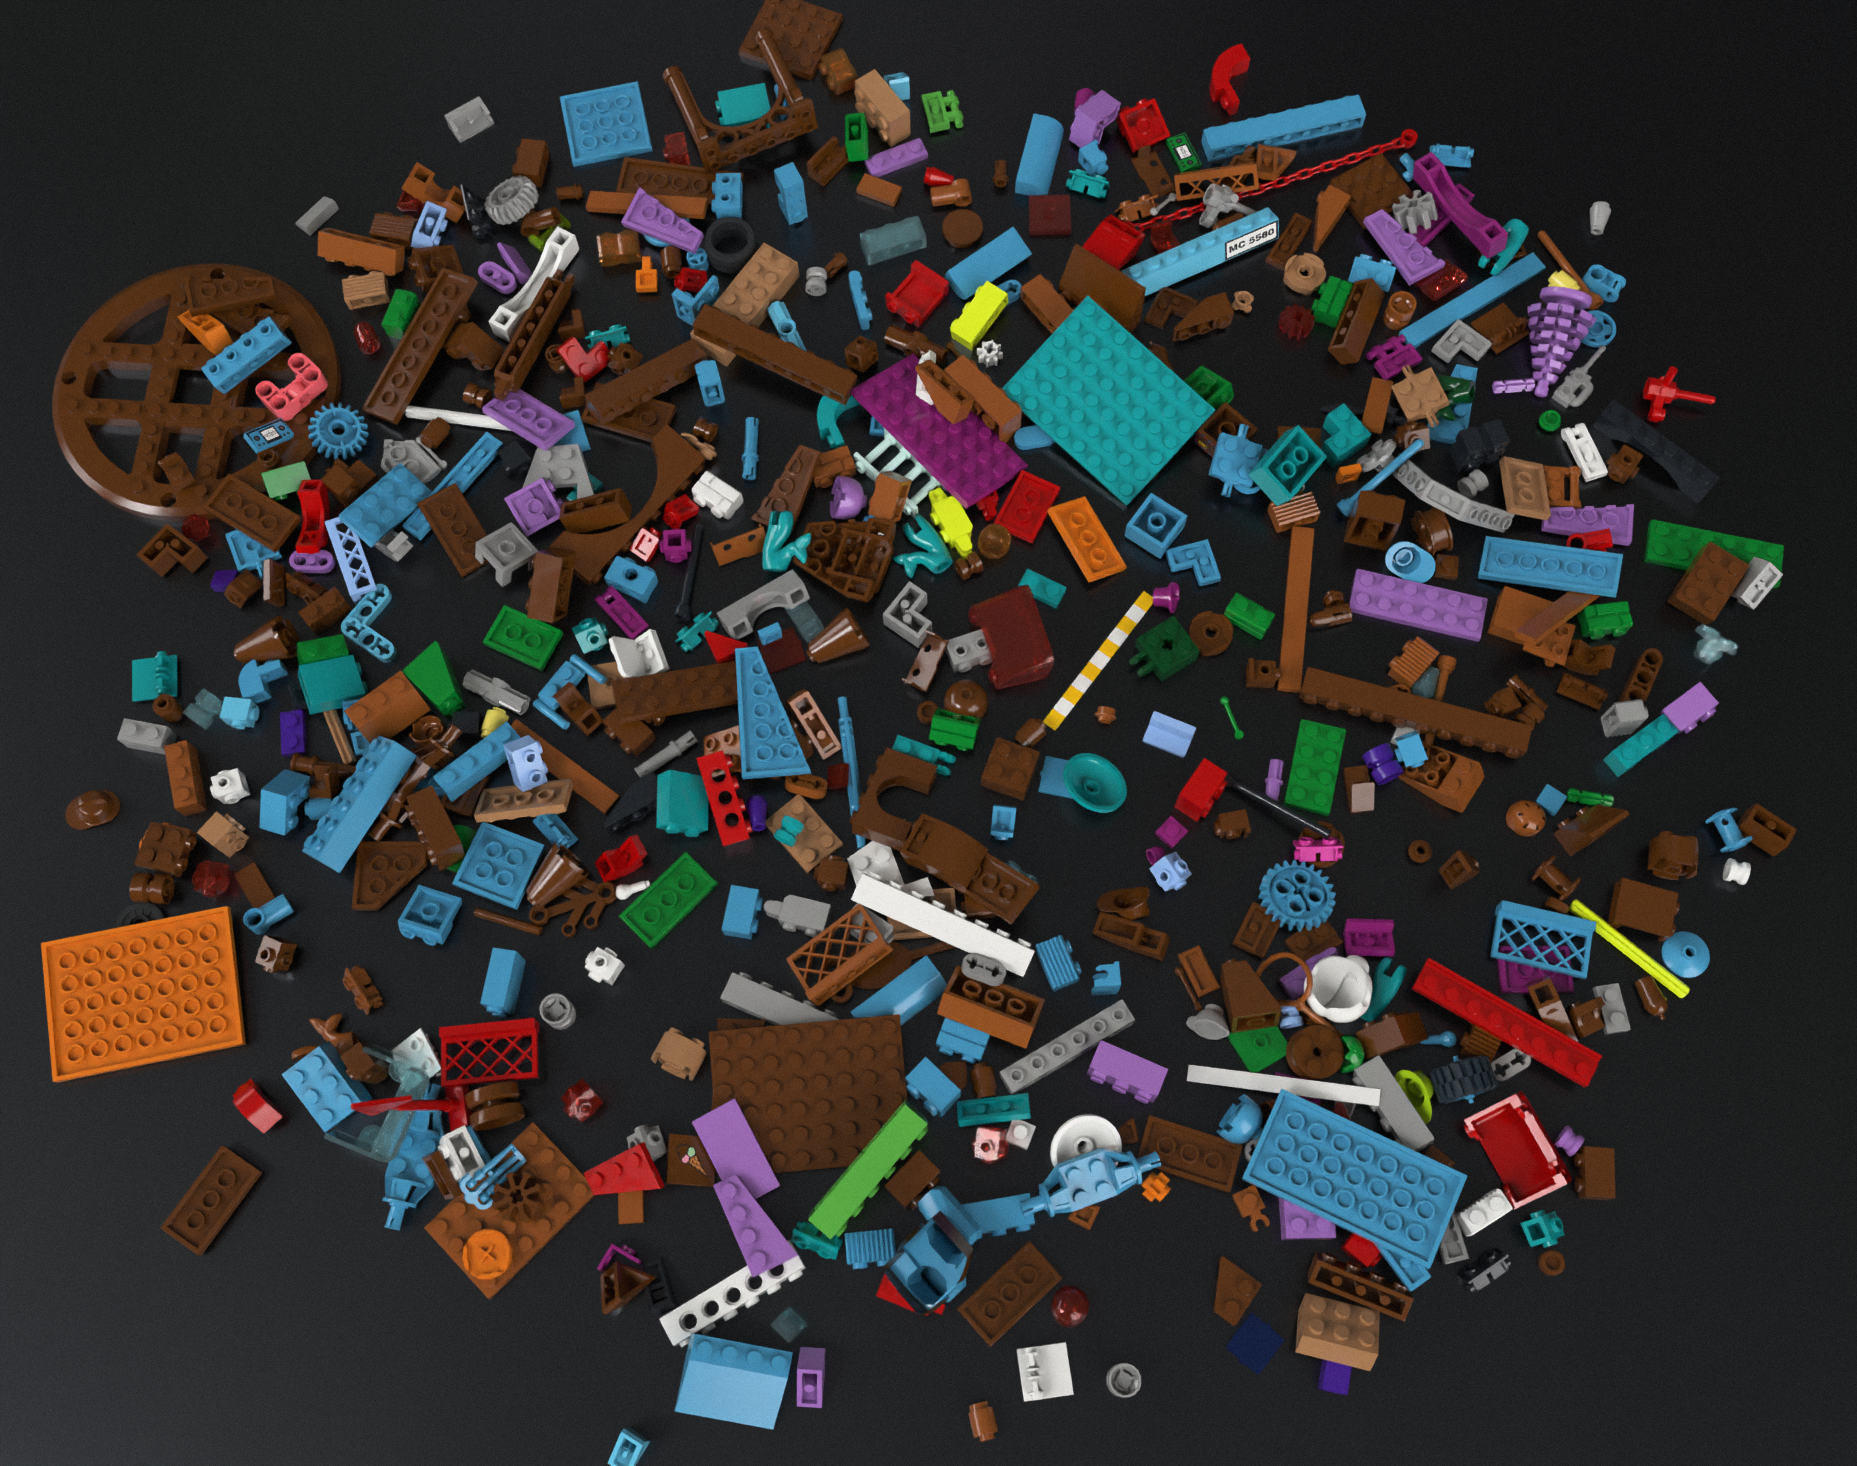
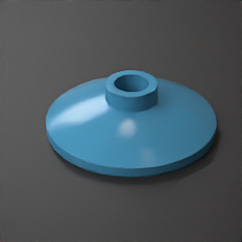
[1661,931,1710,978]

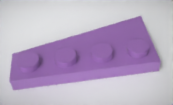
[621,187,704,254]
[713,1174,799,1278]

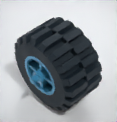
[1429,1056,1498,1104]

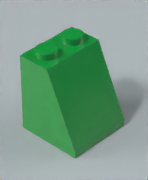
[402,641,466,720]

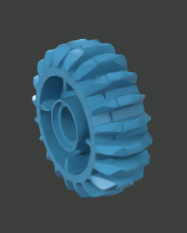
[308,402,368,460]

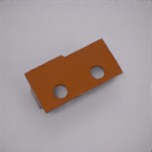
[710,524,766,566]

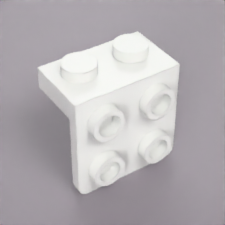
[609,629,670,678]

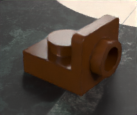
[158,452,196,491]

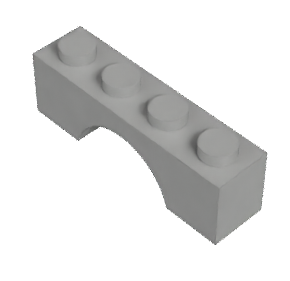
[717,569,810,640]

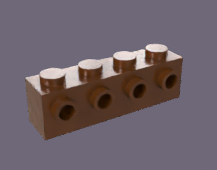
[1328,278,1385,365]
[1307,1251,1414,1322]

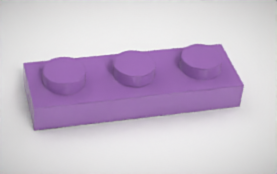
[864,138,928,177]

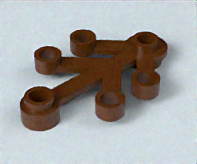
[529,878,617,938]

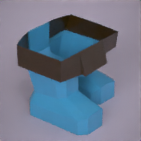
[881,1185,982,1315]

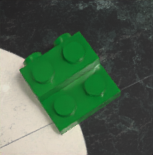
[1183,365,1234,413]

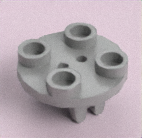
[1356,439,1396,472]

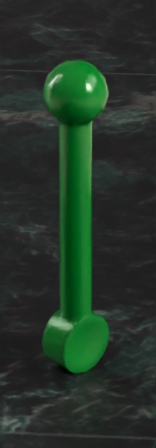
[1220,696,1244,740]

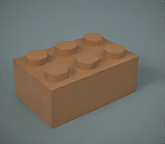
[854,69,911,147]
[1295,1293,1380,1371]

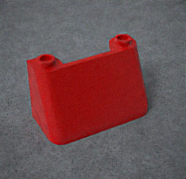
[1464,1091,1572,1210]

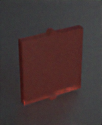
[757,627,806,674]

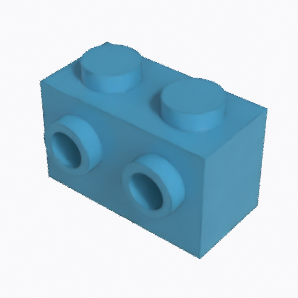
[712,173,743,221]

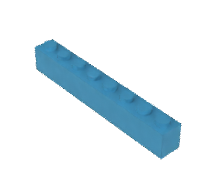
[1201,95,1366,162]

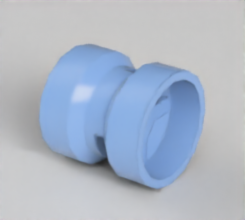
[1279,1000,1304,1029]

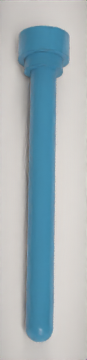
[1336,439,1424,517]

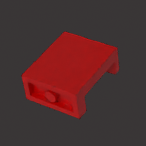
[885,260,949,327]

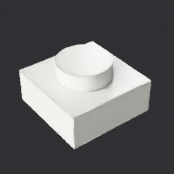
[1005,1120,1036,1150]

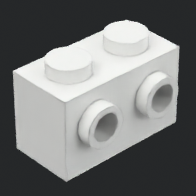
[438,1125,485,1182]

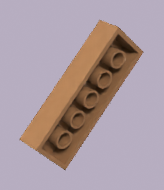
[690,243,800,367]

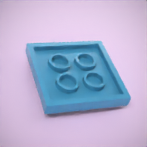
[452,822,546,910]

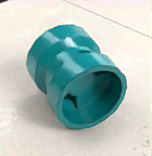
[773,815,804,847]

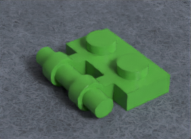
[921,90,964,133]

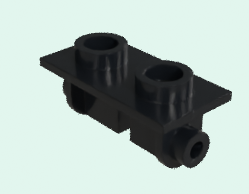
[1457,1248,1511,1293]

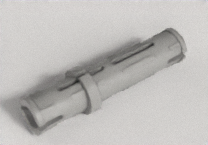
[634,730,698,778]

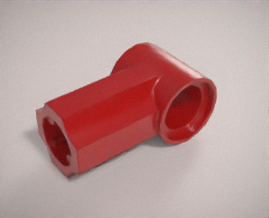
[1566,528,1613,551]

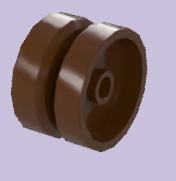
[465,1082,525,1131]

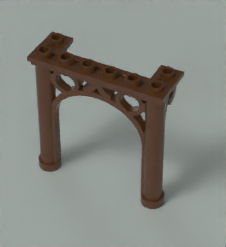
[663,29,818,173]

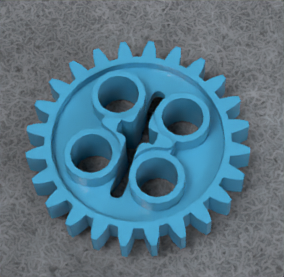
[1259,860,1336,932]

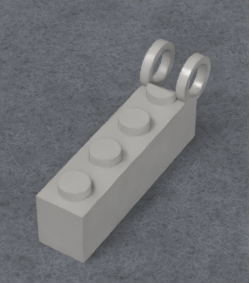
[1352,1055,1435,1152]

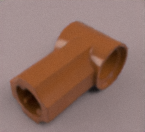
[930,179,972,207]

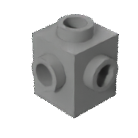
[626,1124,667,1161]

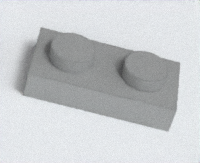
[1593,983,1631,1035]

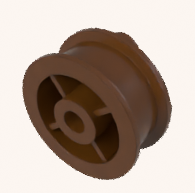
[1410,506,1453,557]
[1286,1025,1344,1080]

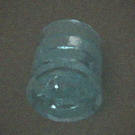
[182,688,223,730]

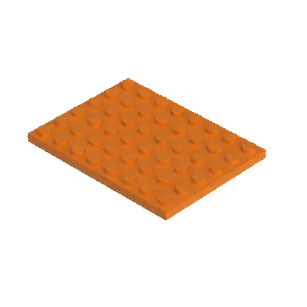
[41,906,246,1083]

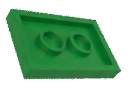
[483,605,563,671]

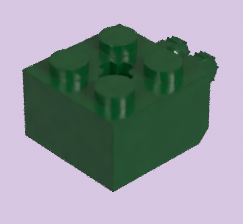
[1129,616,1200,681]

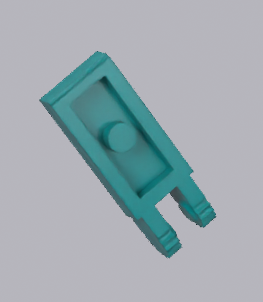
[892,735,956,776]

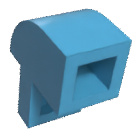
[238,659,288,704]

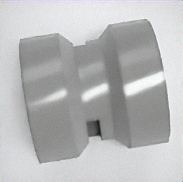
[805,267,827,296]
[1457,469,1489,499]

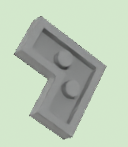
[1431,319,1492,363]

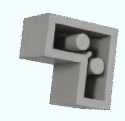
[883,581,932,648]

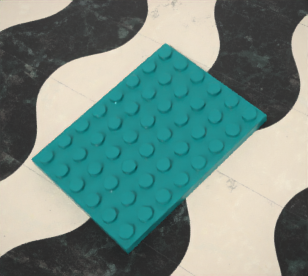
[1002,296,1215,507]

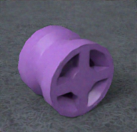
[1553,1125,1585,1157]

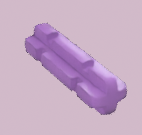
[1492,378,1535,394]

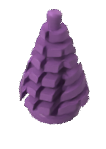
[1527,286,1597,397]

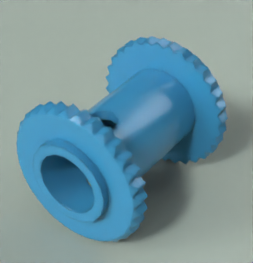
[1705,807,1753,853]

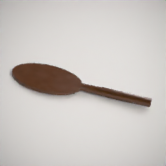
[848,941,955,990]

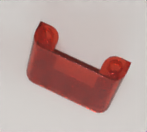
[968,585,1054,690]

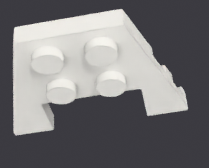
[847,819,935,900]

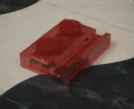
[1414,259,1468,301]

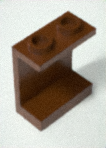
[1607,878,1680,942]

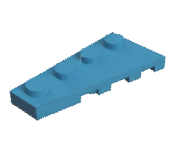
[1427,364,1478,444]

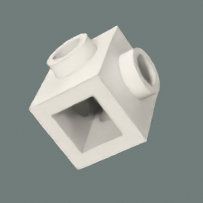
[210,768,251,804]
[585,947,625,985]

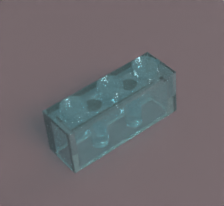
[860,216,927,265]

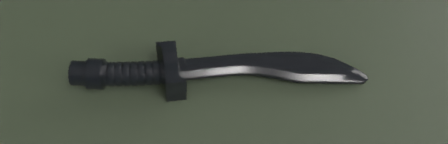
[1320,403,1426,429]

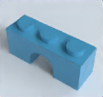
[774,162,808,225]

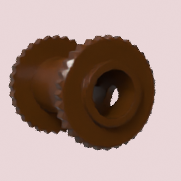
[1531,856,1581,901]

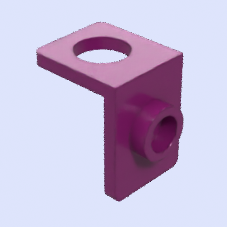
[597,1244,643,1272]

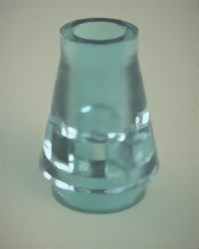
[1413,667,1440,699]

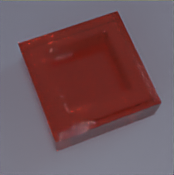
[827,763,849,790]

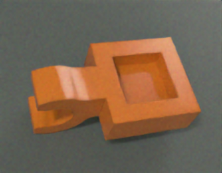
[636,256,658,293]

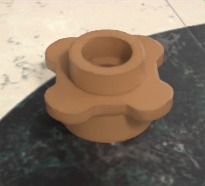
[1231,291,1254,313]

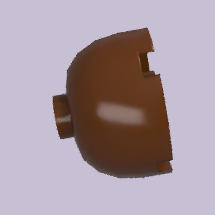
[944,679,988,720]

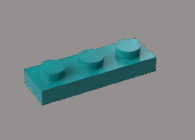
[957,1093,1031,1127]

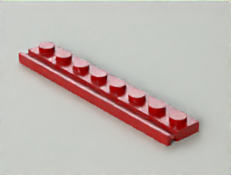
[1411,958,1602,1088]

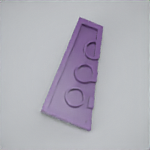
[1363,209,1446,285]
[1541,504,1634,546]

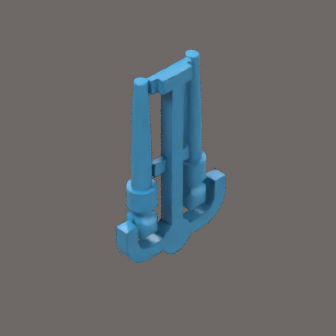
[459,1143,527,1210]

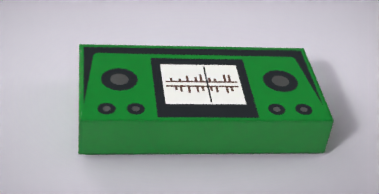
[1166,133,1202,173]

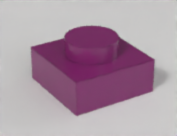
[1155,816,1188,849]

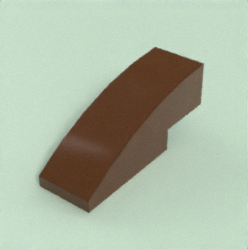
[1092,912,1171,961]

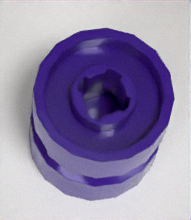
[1362,743,1404,785]

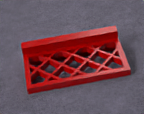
[439,1018,540,1087]

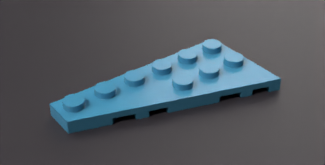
[735,647,811,779]

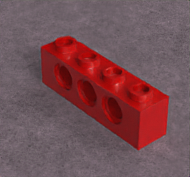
[696,750,753,846]

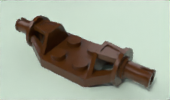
[368,723,463,841]

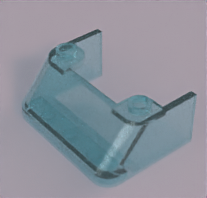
[324,1044,429,1163]

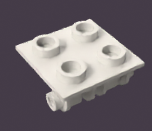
[388,1028,441,1094]
[1017,1342,1074,1402]

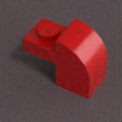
[594,835,647,882]
[232,1079,283,1133]

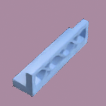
[325,517,377,604]

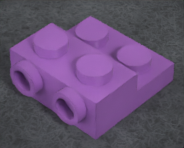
[504,477,564,537]

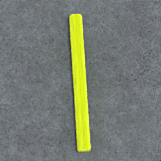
[1569,899,1690,998]

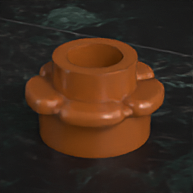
[1094,706,1116,724]

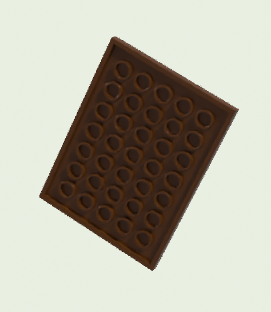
[709,1014,912,1178]

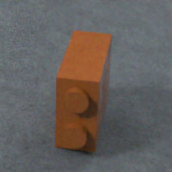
[1487,586,1554,645]

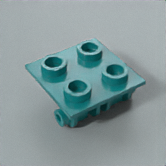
[132,651,178,702]

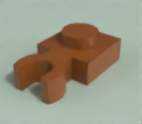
[1232,1185,1270,1232]

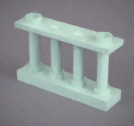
[854,428,946,517]

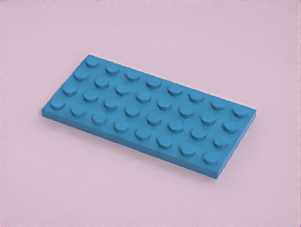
[1242,1089,1467,1269]

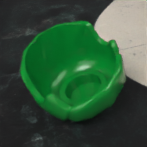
[1339,1034,1365,1074]

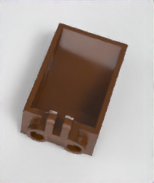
[900,813,988,889]

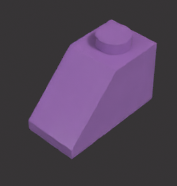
[797,1347,825,1408]

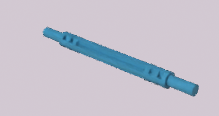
[838,697,866,849]

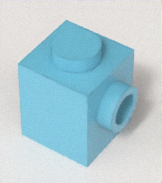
[219,697,259,729]

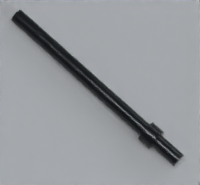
[1225,772,1332,839]

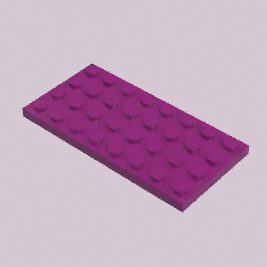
[851,354,1028,509]

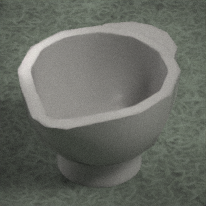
[1186,1004,1230,1040]

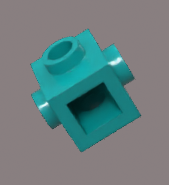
[572,617,609,654]
[1521,1209,1565,1248]

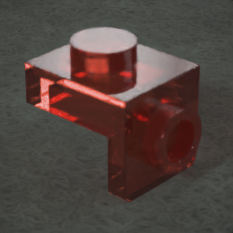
[1151,220,1180,254]

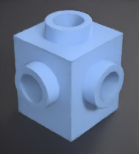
[1150,852,1192,891]

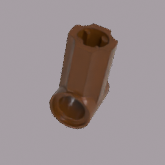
[521,206,561,238]

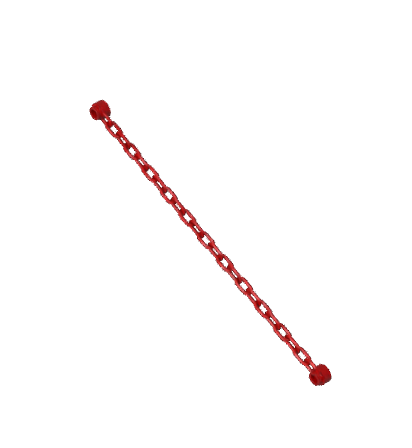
[1125,129,1418,232]

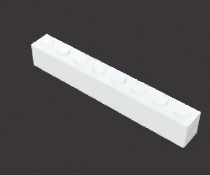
[851,871,1035,977]

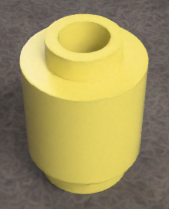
[1548,270,1581,290]
[480,707,509,739]

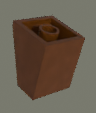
[1220,959,1281,1033]

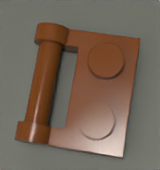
[1543,466,1581,509]

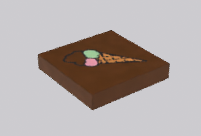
[665,1134,715,1187]

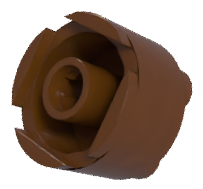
[1647,831,1699,880]

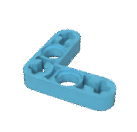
[341,584,397,663]

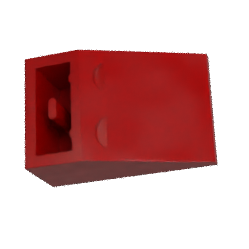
[1082,214,1146,270]

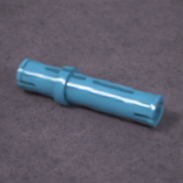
[742,417,759,480]

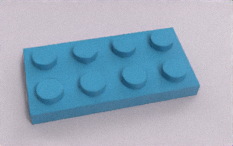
[338,463,432,548]

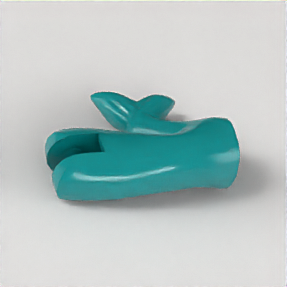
[1478,219,1529,276]
[762,511,811,572]
[892,514,953,578]
[1360,956,1407,1022]

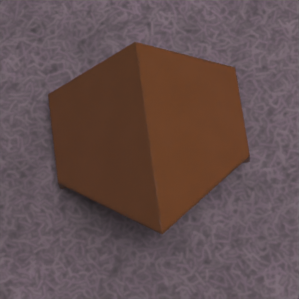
[600,1261,657,1314]

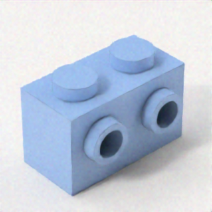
[411,201,448,248]
[503,735,548,792]

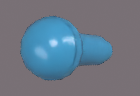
[1419,1031,1457,1047]

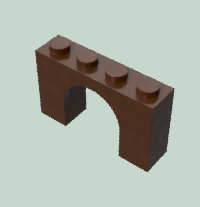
[850,748,937,851]

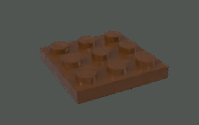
[1329,153,1414,230]

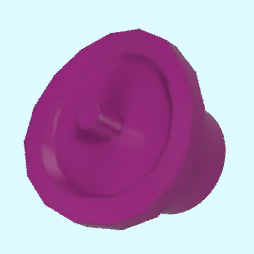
[1153,582,1180,613]

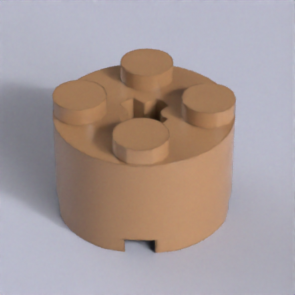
[651,1028,707,1081]

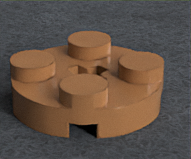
[1283,253,1326,295]

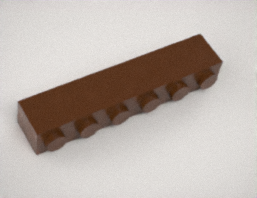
[585,339,707,425]

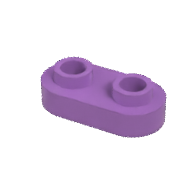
[478,261,517,294]
[289,550,335,573]

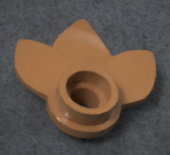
[680,432,717,461]

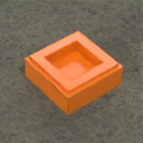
[1335,463,1362,484]

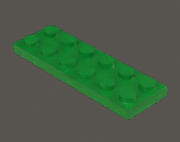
[1644,519,1784,588]

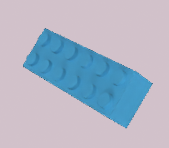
[302,736,417,873]

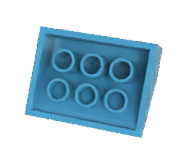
[674,1333,793,1429]

